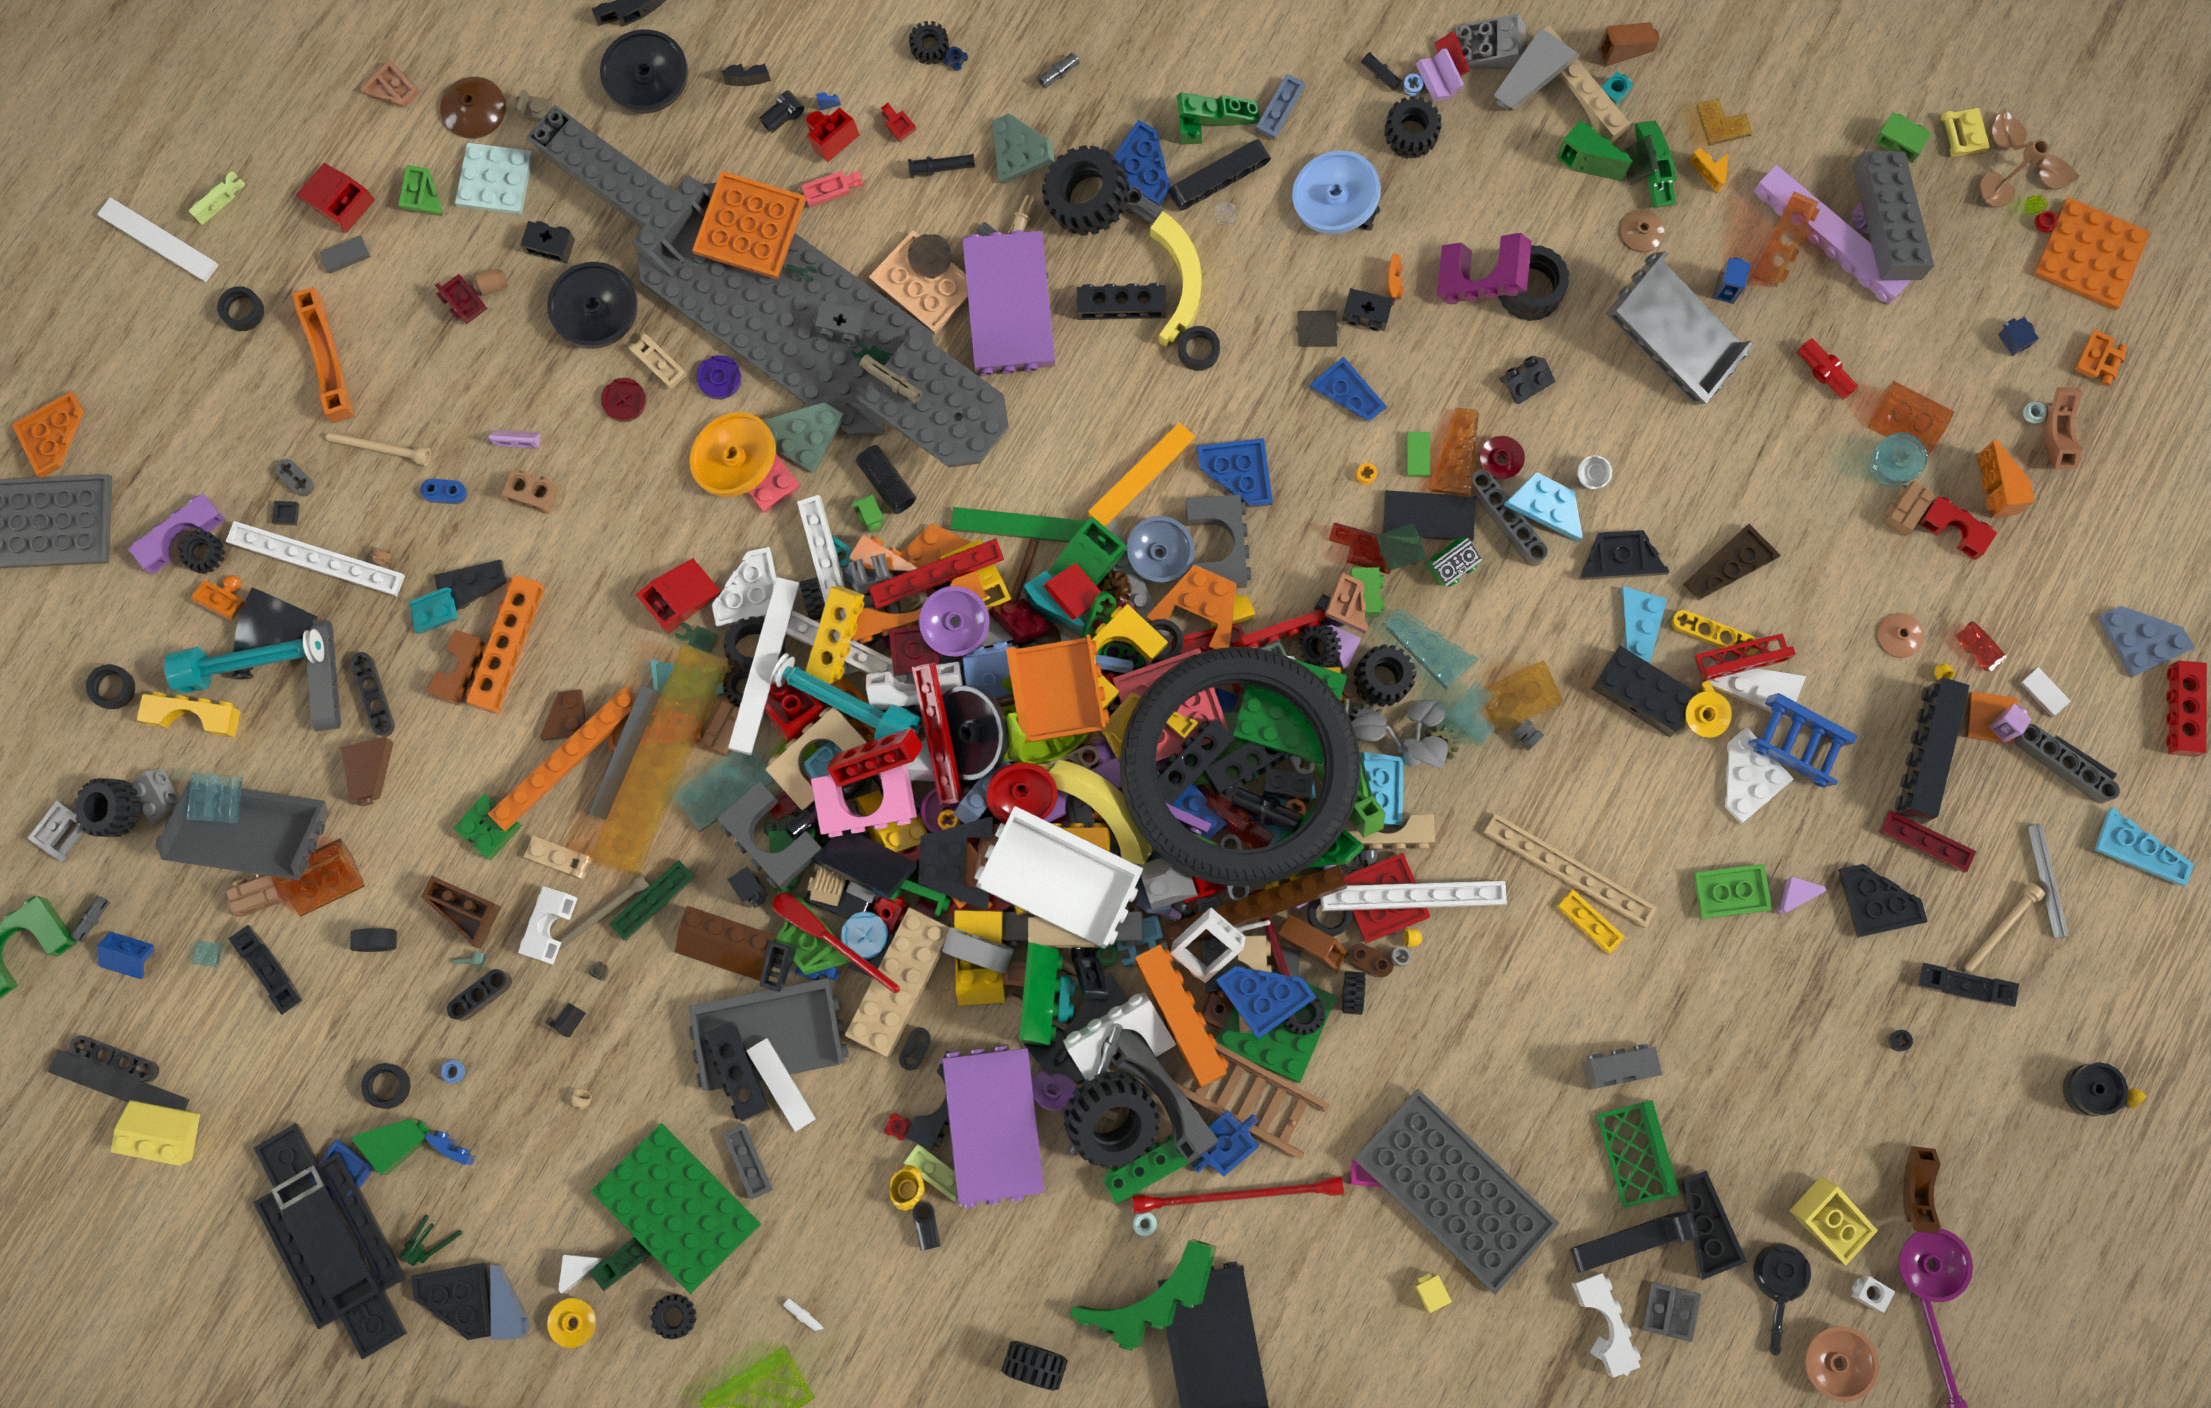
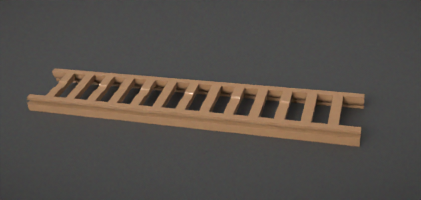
[1009,960,1330,1160]

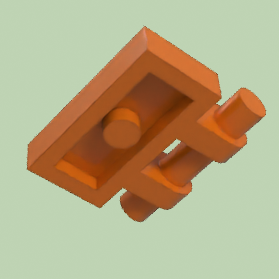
[2074,330,2128,386]

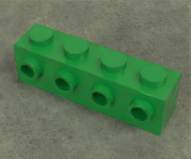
[1102,1133,1200,1204]

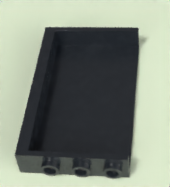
[1157,1261,1269,1408]

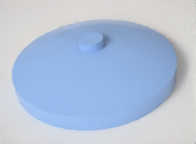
[1292,151,1381,234]

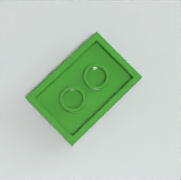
[1693,864,1772,920]

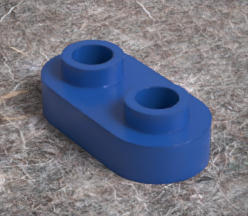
[420,479,467,504]

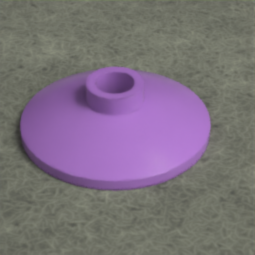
[1031,1070,1076,1111]

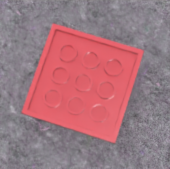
[1112,648,1230,762]

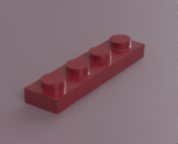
[1879,810,1976,873]

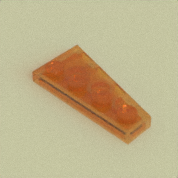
[1428,407,1479,497]

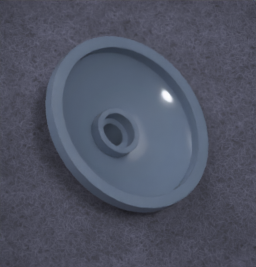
[1126,516,1194,583]

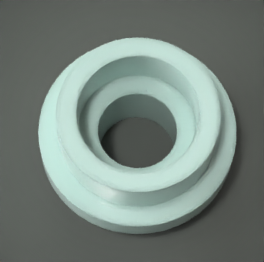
[2023,402,2047,424]
[1133,1212,1157,1236]

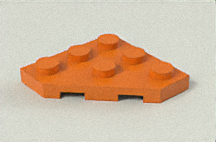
[11,391,84,479]

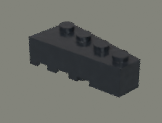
[1681,1169,1747,1280]

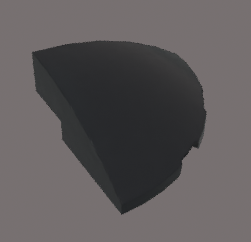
[234,587,317,652]

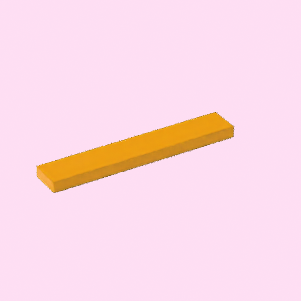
[1087,422,1196,527]

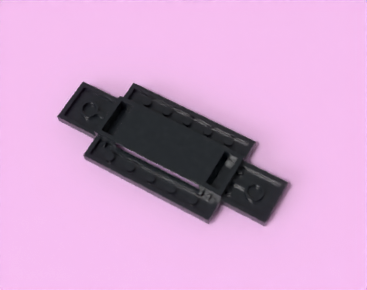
[253,1123,408,1360]

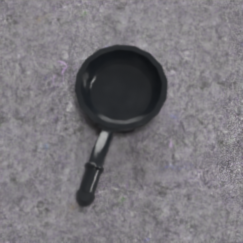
[1753,1243,1811,1356]

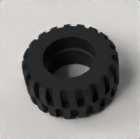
[1042,145,1130,236]
[1064,1071,1160,1168]

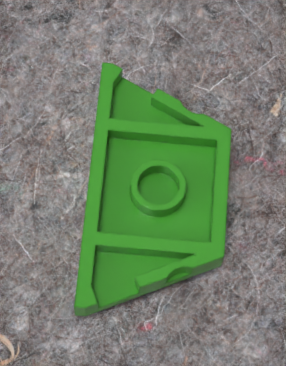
[776,895,852,975]

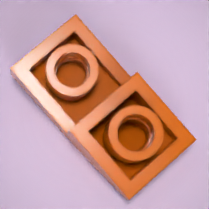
[1386,253,1405,306]

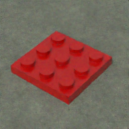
[1343,853,1431,944]

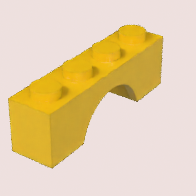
[136,692,241,738]

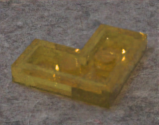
[1696,98,1753,146]

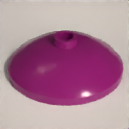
[1899,1228,1973,1302]

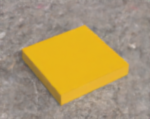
[954,909,1003,958]

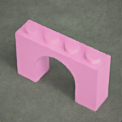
[811,764,917,838]

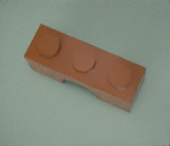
[427,629,486,706]

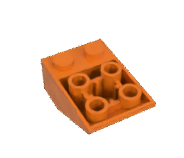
[1977,440,2035,518]

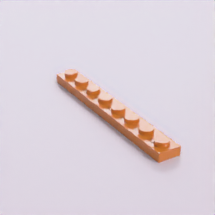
[488,686,636,832]

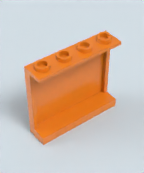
[1006,635,1109,744]

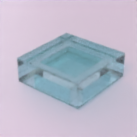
[192,941,223,968]

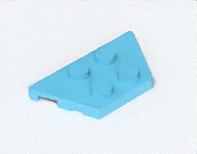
[1504,473,1582,541]

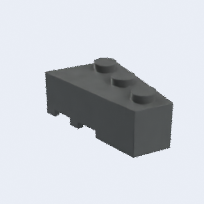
[1582,1044,1662,1090]

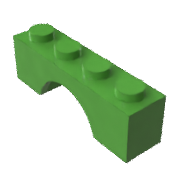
[1314,763,1386,838]

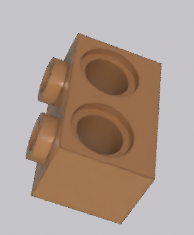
[502,470,558,514]

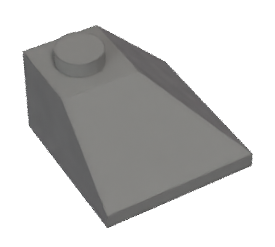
[1138,858,1197,910]

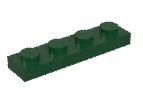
[609,860,696,941]

